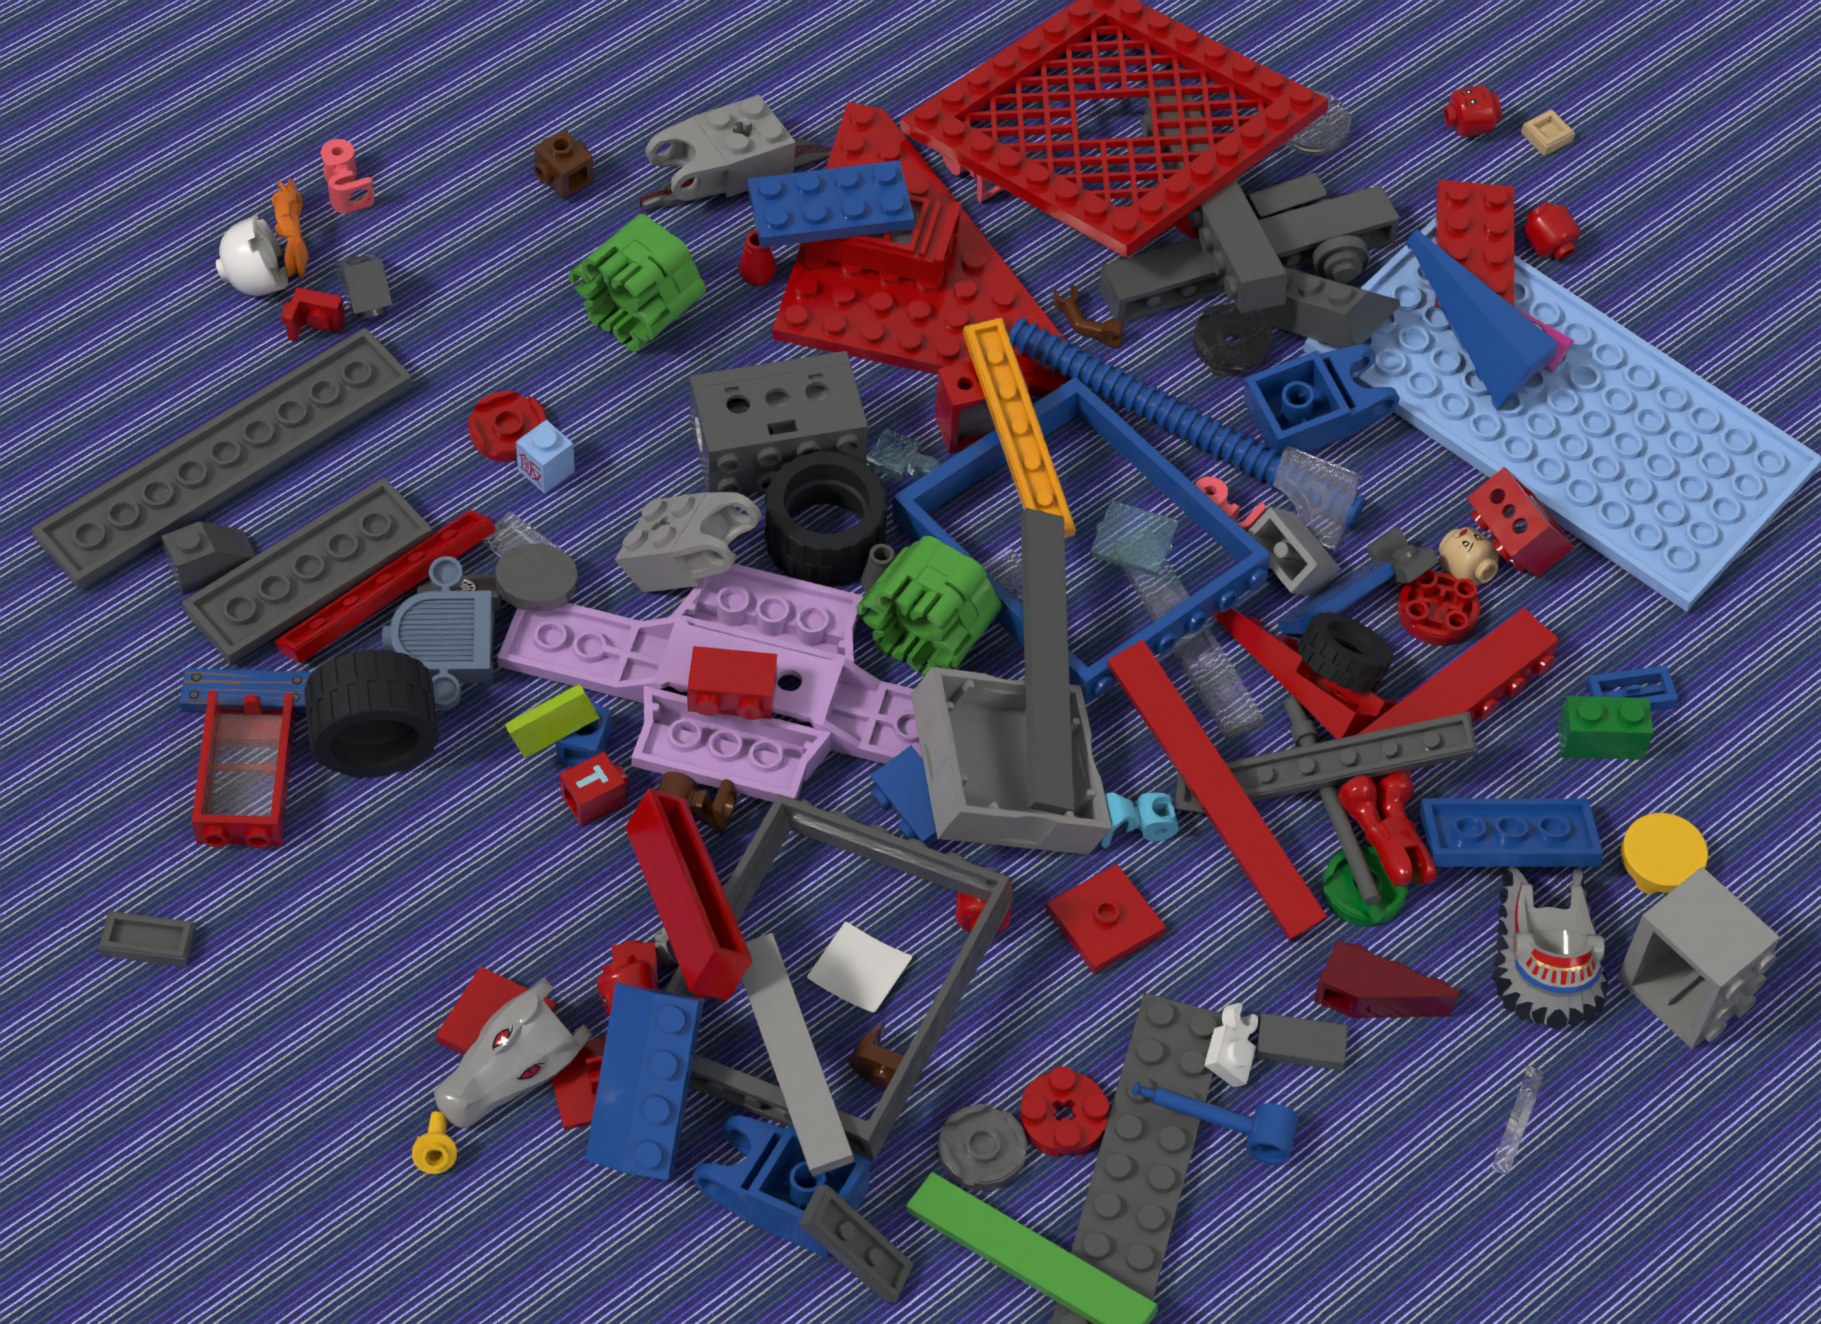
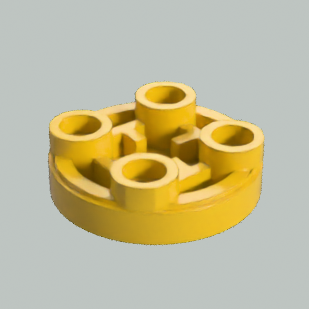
[1621,813,1708,894]

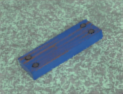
[1277,561,1395,635]
[180,668,311,715]

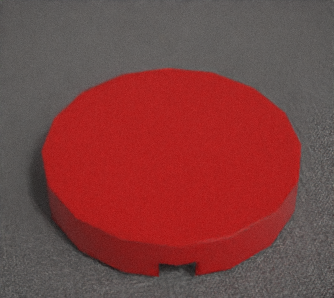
[468,390,547,462]

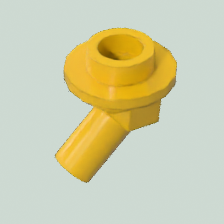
[412,1111,457,1174]

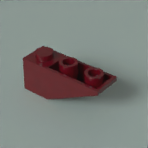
[1313,940,1459,1018]

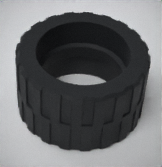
[765,451,888,587]
[304,649,439,777]

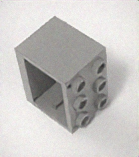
[1616,867,1780,1049]

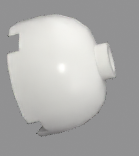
[216,216,288,296]

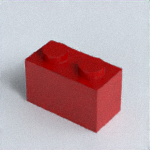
[687,646,777,720]

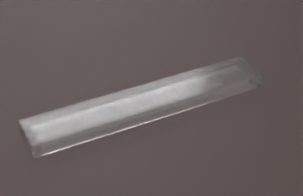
[1112,531,1264,739]

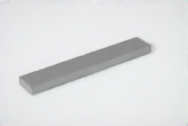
[742,933,855,1177]

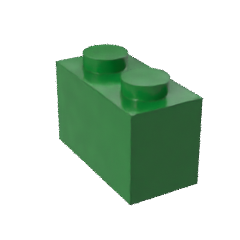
[1557,696,1653,760]

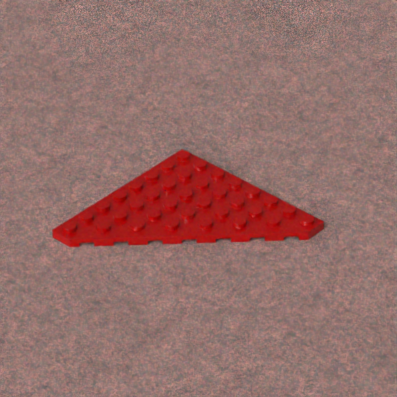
[772,102,1072,398]

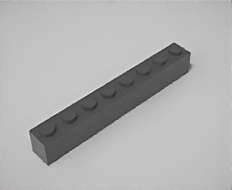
[1140,95,1287,313]
[1099,185,1400,322]

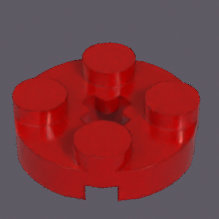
[1020,1066,1109,1157]

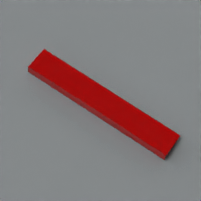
[275,510,497,664]

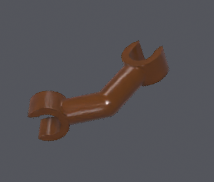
[1053,284,1124,348]

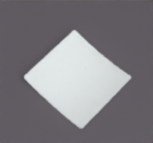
[807,922,913,1013]

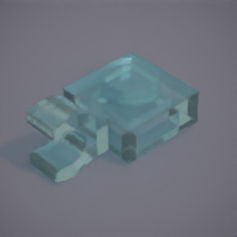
[867,428,940,481]

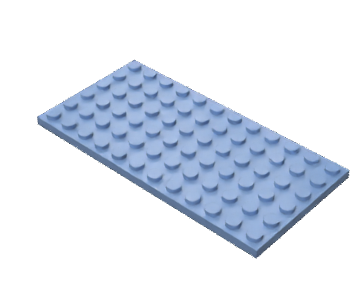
[1303,217,1821,612]

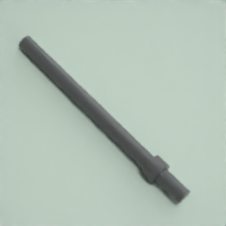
[1284,697,1381,906]

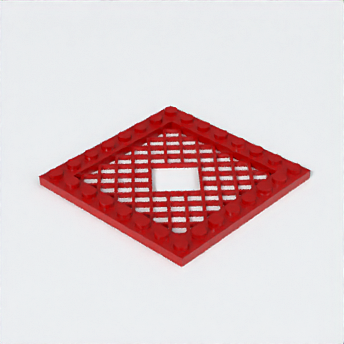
[900,0,1328,258]

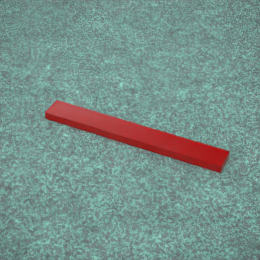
[1107,640,1327,942]

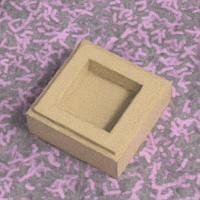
[1521,109,1575,156]

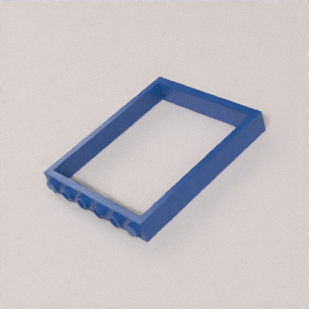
[893,377,1271,705]

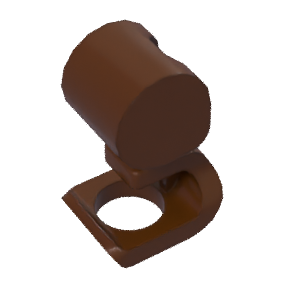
[657,772,738,834]

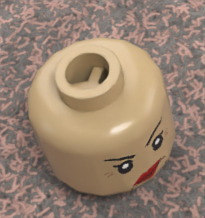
[1439,527,1499,585]

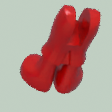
[1338,772,1437,887]

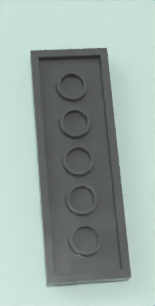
[181,477,433,665]

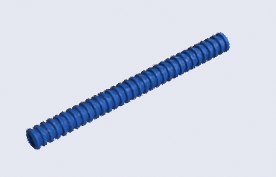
[1009,317,1366,528]

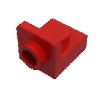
[281,287,346,341]

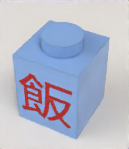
[516,420,575,494]

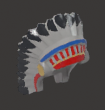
[1492,867,1608,1029]

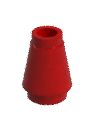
[738,231,776,286]

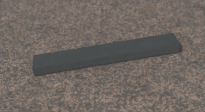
[1225,712,1478,802]

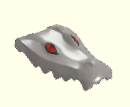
[434,978,593,1128]

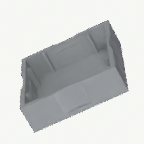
[911,667,1112,855]

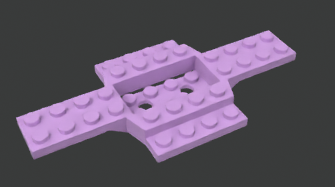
[497,563,923,802]

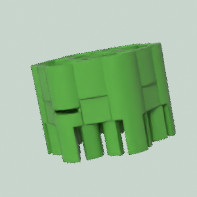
[569,214,706,352]
[856,536,1002,677]

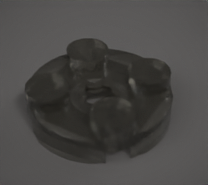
[1193,303,1272,377]

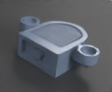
[382,556,494,710]

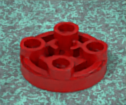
[1397,569,1480,646]

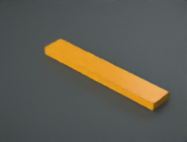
[963,318,1076,538]

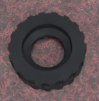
[1297,612,1394,693]

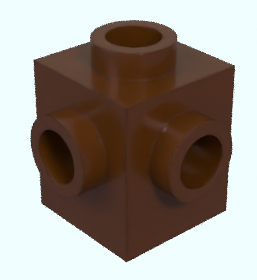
[534,130,594,200]

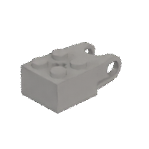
[645,95,796,200]
[614,492,762,593]

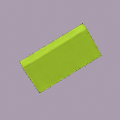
[505,684,599,758]

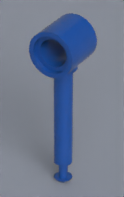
[1132,1081,1299,1165]

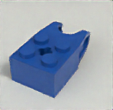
[1244,344,1400,460]
[692,1115,870,1258]

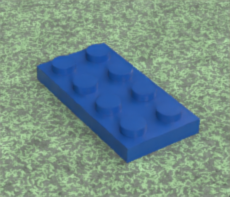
[747,160,914,248]
[1420,798,1603,867]

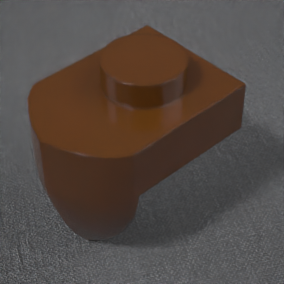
[848,1023,904,1091]

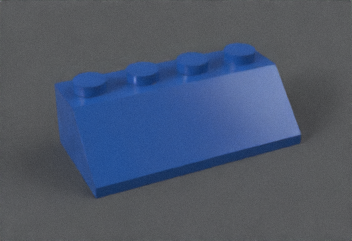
[585,982,705,1180]

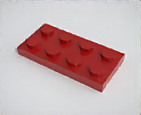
[1434,180,1514,308]

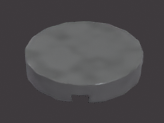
[495,544,578,611]
[938,1104,1027,1191]

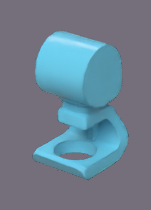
[1100,792,1179,848]

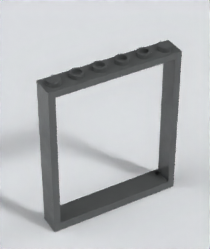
[665,794,1014,1160]

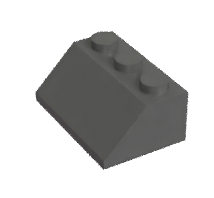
[1259,267,1401,348]

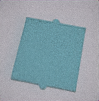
[1090,500,1179,577]

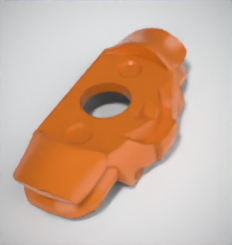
[272,178,309,279]

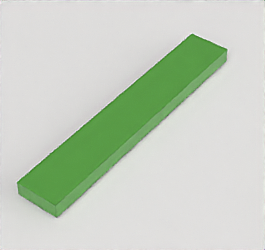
[906,1172,1158,1324]

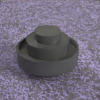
[1312,235,1370,283]

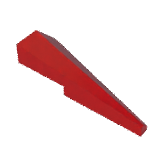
[1213,607,1399,739]

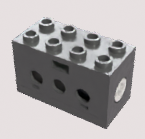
[690,351,868,494]

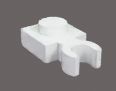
[1204,1003,1258,1087]

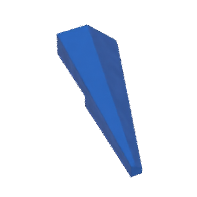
[1406,229,1559,411]

